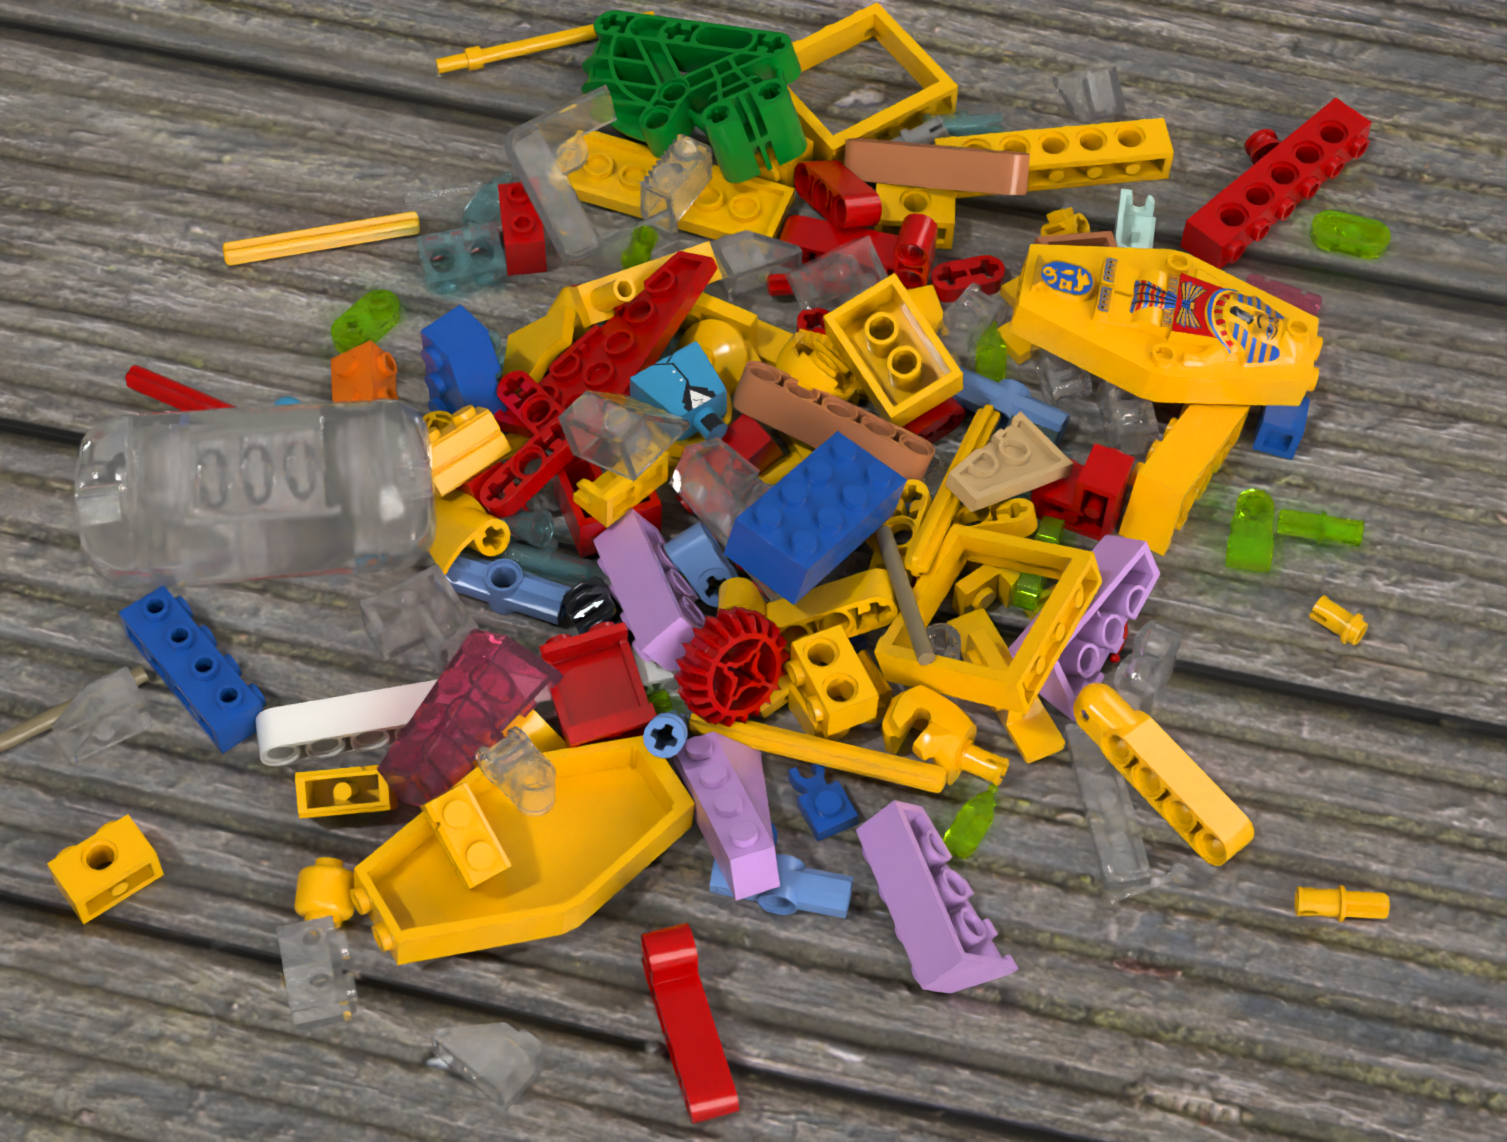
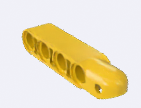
[1073,682,1254,866]

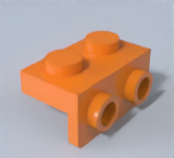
[331,340,399,427]

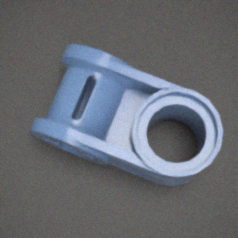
[664,521,738,607]

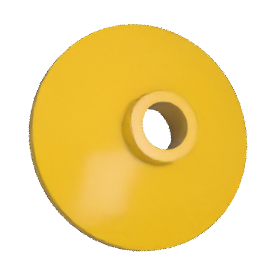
[676,319,749,396]

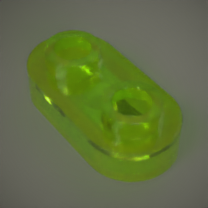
[1309,210,1391,260]
[331,289,401,354]

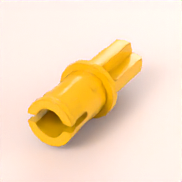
[1294,885,1390,922]

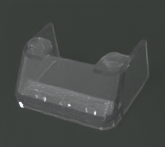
[504,84,681,268]

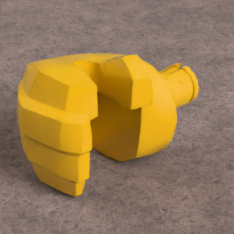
[882,685,1010,786]

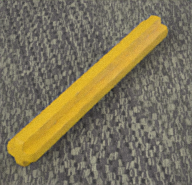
[222,211,420,266]

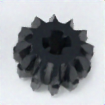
[563,576,631,635]

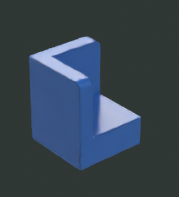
[1252,396,1310,460]

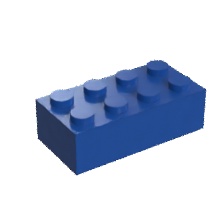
[723,431,907,605]

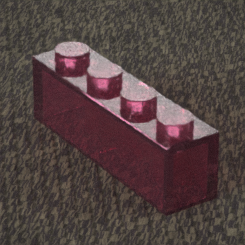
[377,629,564,807]

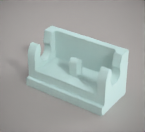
[1114,189,1156,249]

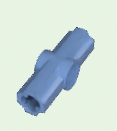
[952,366,1071,446]
[437,552,572,625]
[710,854,854,919]

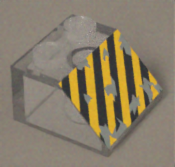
[558,390,690,481]

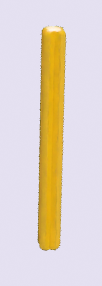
[903,404,1001,577]
[689,713,947,793]

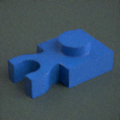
[788,763,858,842]

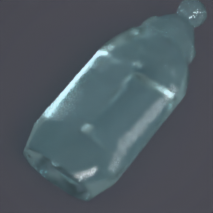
[461,171,512,231]

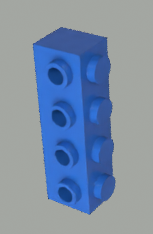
[118,585,267,754]

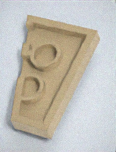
[945,411,1073,512]

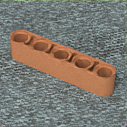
[844,138,1030,195]
[732,361,935,481]

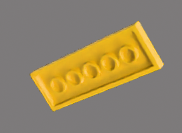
[547,125,795,255]

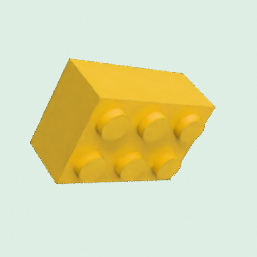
[823,273,963,427]

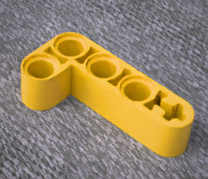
[718,569,898,657]

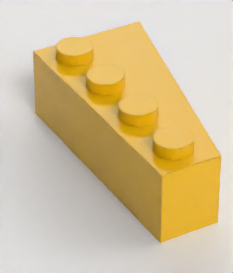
[1118,403,1251,556]

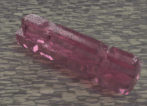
[1245,273,1322,317]

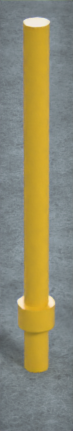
[435,11,655,74]

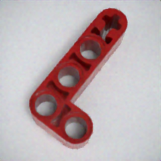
[775,213,938,290]
[641,922,739,1124]

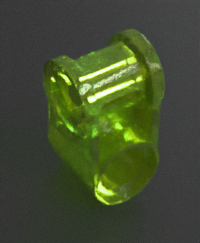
[1225,489,1275,574]

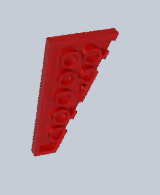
[493,251,718,455]

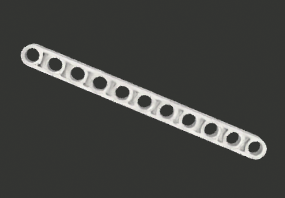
[255,646,681,767]

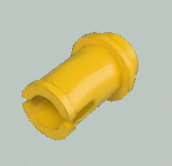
[1309,595,1368,645]

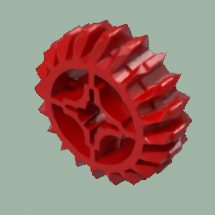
[674,606,790,727]

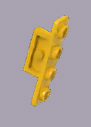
[680,292,794,367]
[946,608,1065,763]

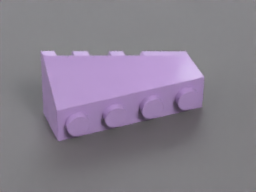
[593,508,705,671]
[1008,535,1160,722]
[673,731,780,901]
[856,800,1019,993]

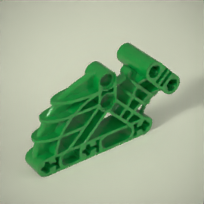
[581,10,807,183]

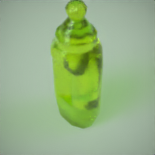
[975,319,1007,383]
[943,784,999,860]

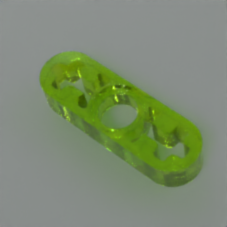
[1013,515,1066,612]

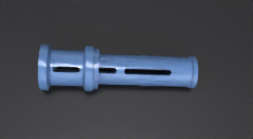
[643,710,688,758]

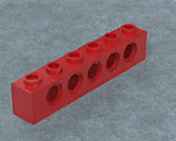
[1180,97,1372,269]

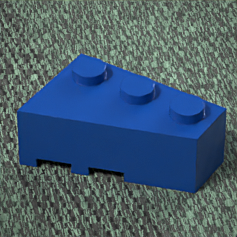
[421,304,510,435]

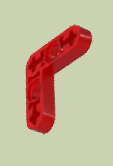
[480,370,586,518]

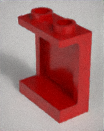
[539,621,657,748]

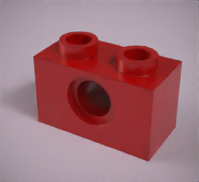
[498,180,547,276]

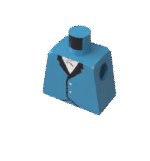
[630,341,728,443]

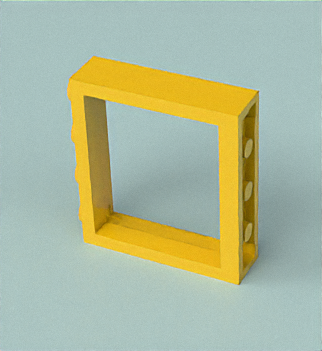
[787,2,958,165]
[874,523,1103,714]

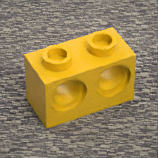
[786,624,879,737]

